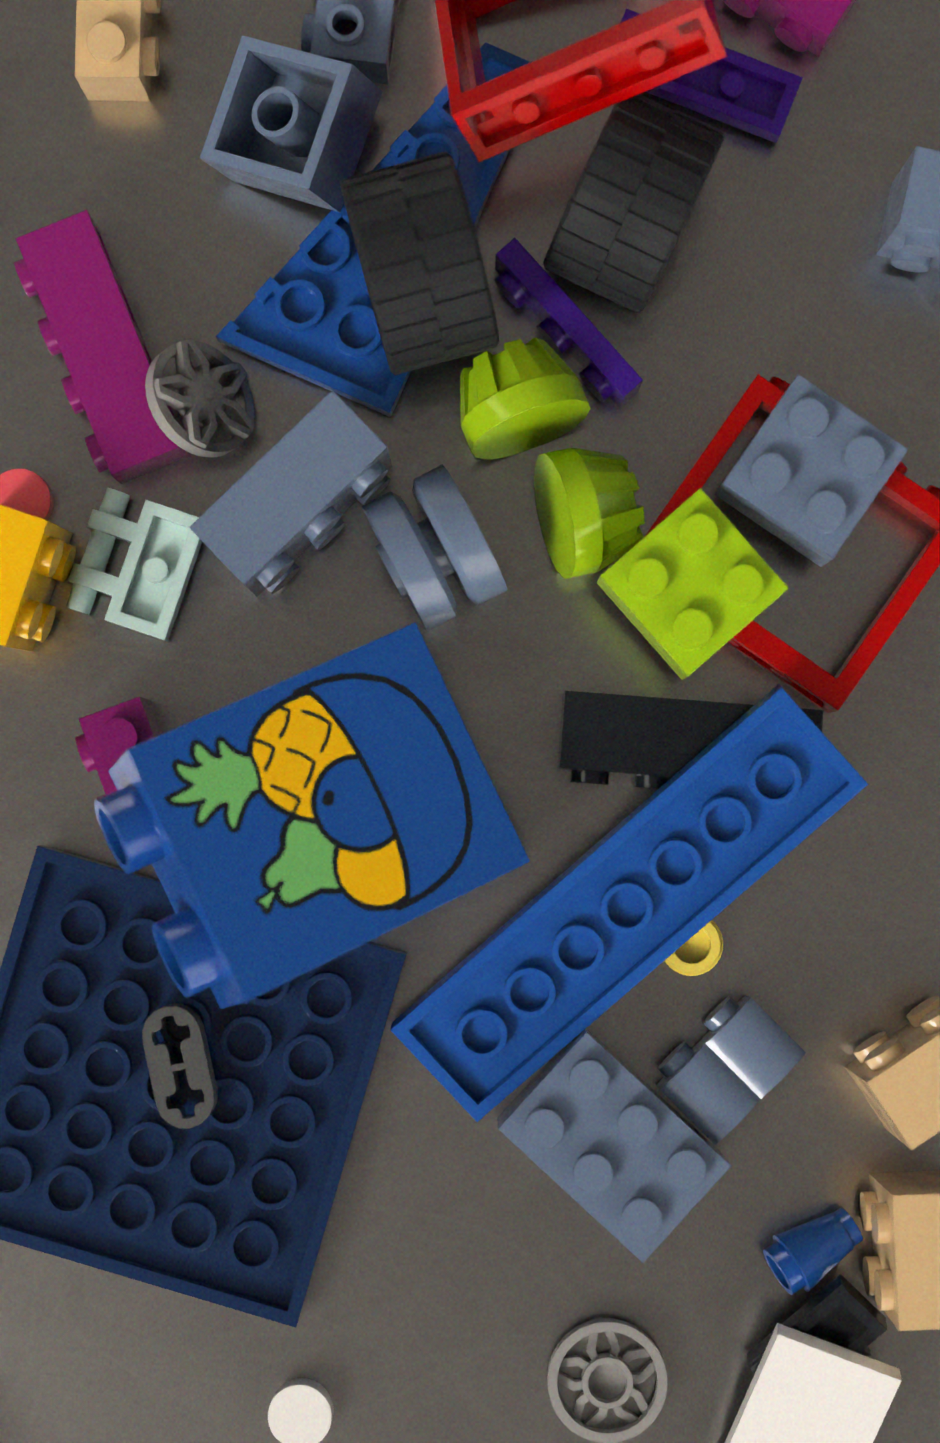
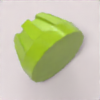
[460,337,591,460]
[534,447,645,579]

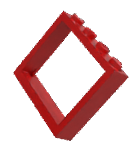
[435,0,727,162]
[644,374,940,713]

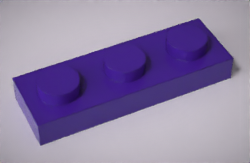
[621,8,803,143]
[494,237,643,408]

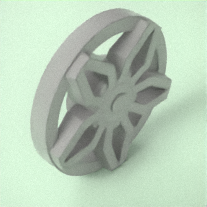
[145,339,255,458]
[547,1318,668,1443]

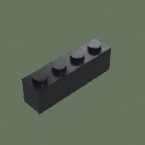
[557,691,824,789]

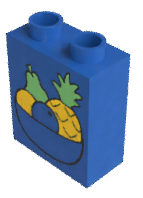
[94,622,530,1009]

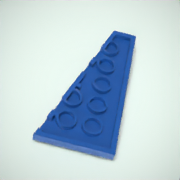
[216,42,531,417]

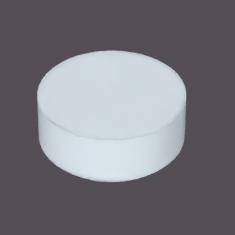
[268,1378,334,1443]

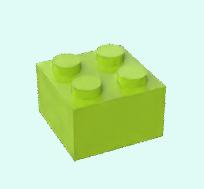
[597,488,789,680]

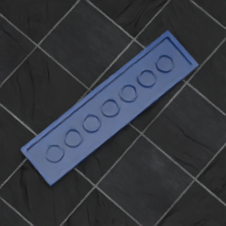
[390,684,868,1122]

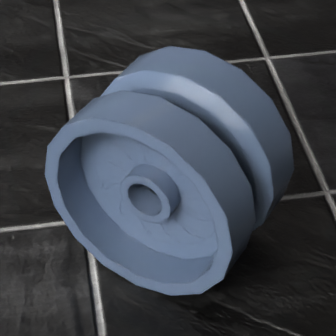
[362,464,507,632]

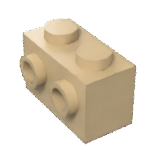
[75,0,161,102]

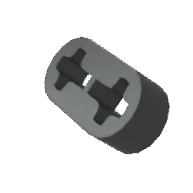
[142,1003,218,1128]

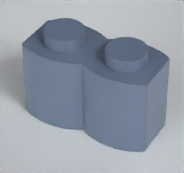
[656,995,806,1145]

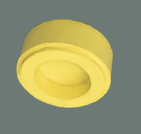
[664,920,723,976]

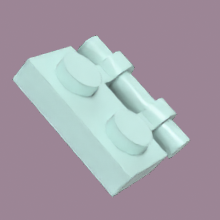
[66,487,202,642]

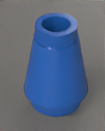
[763,1208,863,1295]

